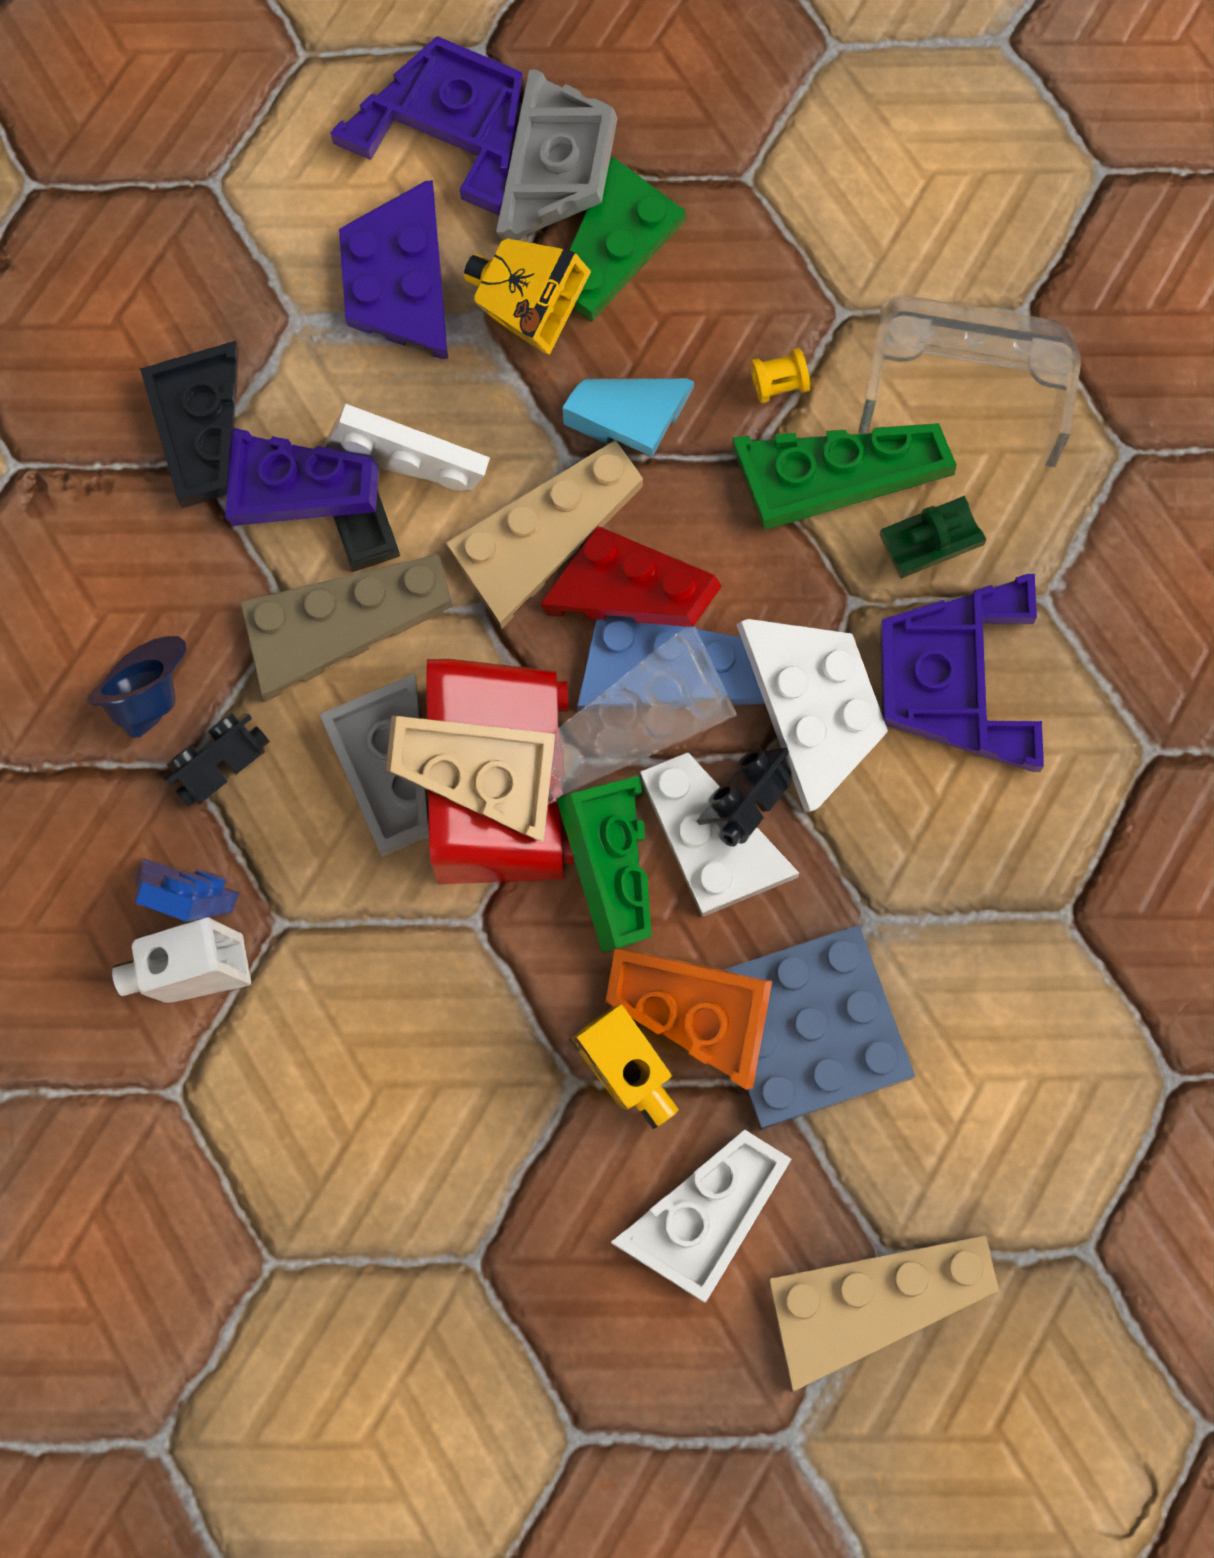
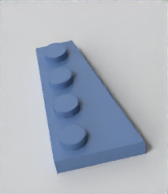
[578,615,765,712]

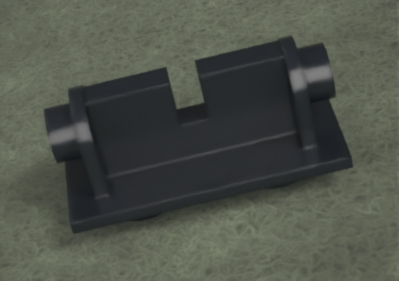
[163,712,270,808]
[696,747,792,847]

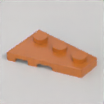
[605,948,772,1090]

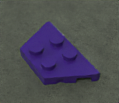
[339,180,448,359]

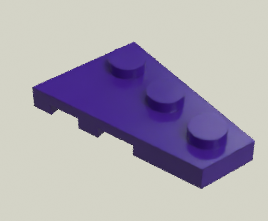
[225,428,379,526]

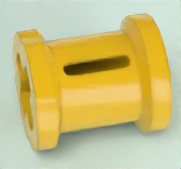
[750,348,810,404]

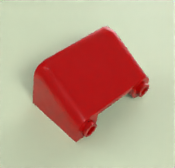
[426,658,574,885]

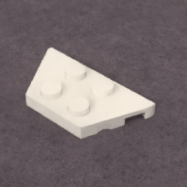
[736,619,888,813]

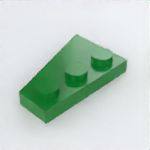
[570,156,686,321]
[556,775,652,952]

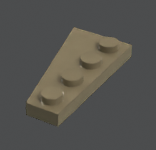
[241,554,453,702]

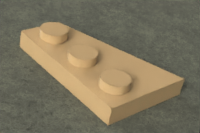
[386,716,555,842]

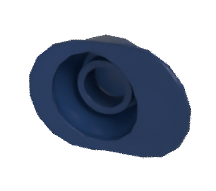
[87,636,187,738]

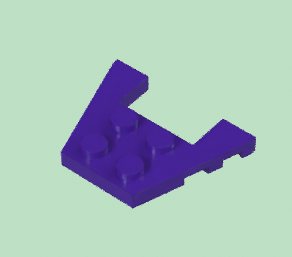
[330,36,523,215]
[880,574,1044,772]

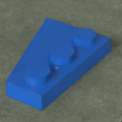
[135,858,239,922]

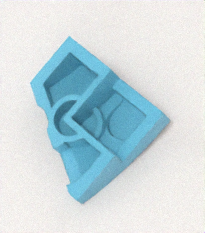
[562,378,694,457]

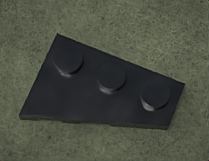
[140,341,239,508]

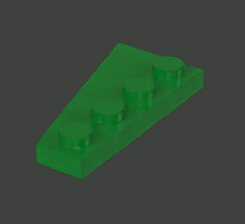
[732,423,957,530]

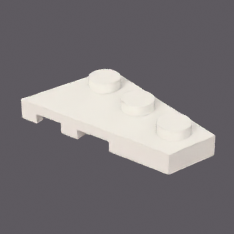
[324,404,490,491]
[640,752,799,918]
[611,1130,792,1303]

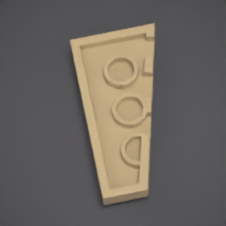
[446,440,643,629]
[768,1235,999,1392]

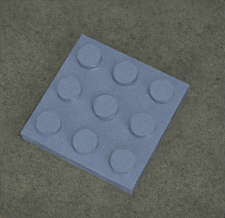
[724,925,915,1130]

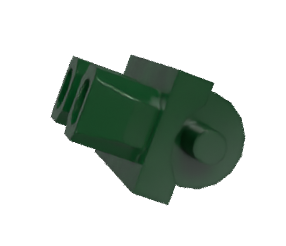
[879,496,987,579]

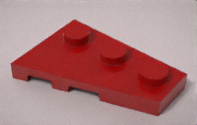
[540,526,722,627]

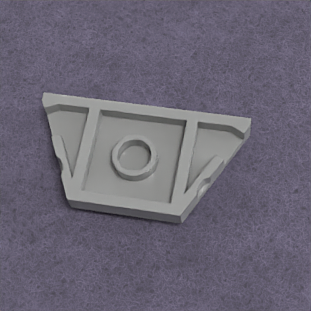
[496,69,618,241]

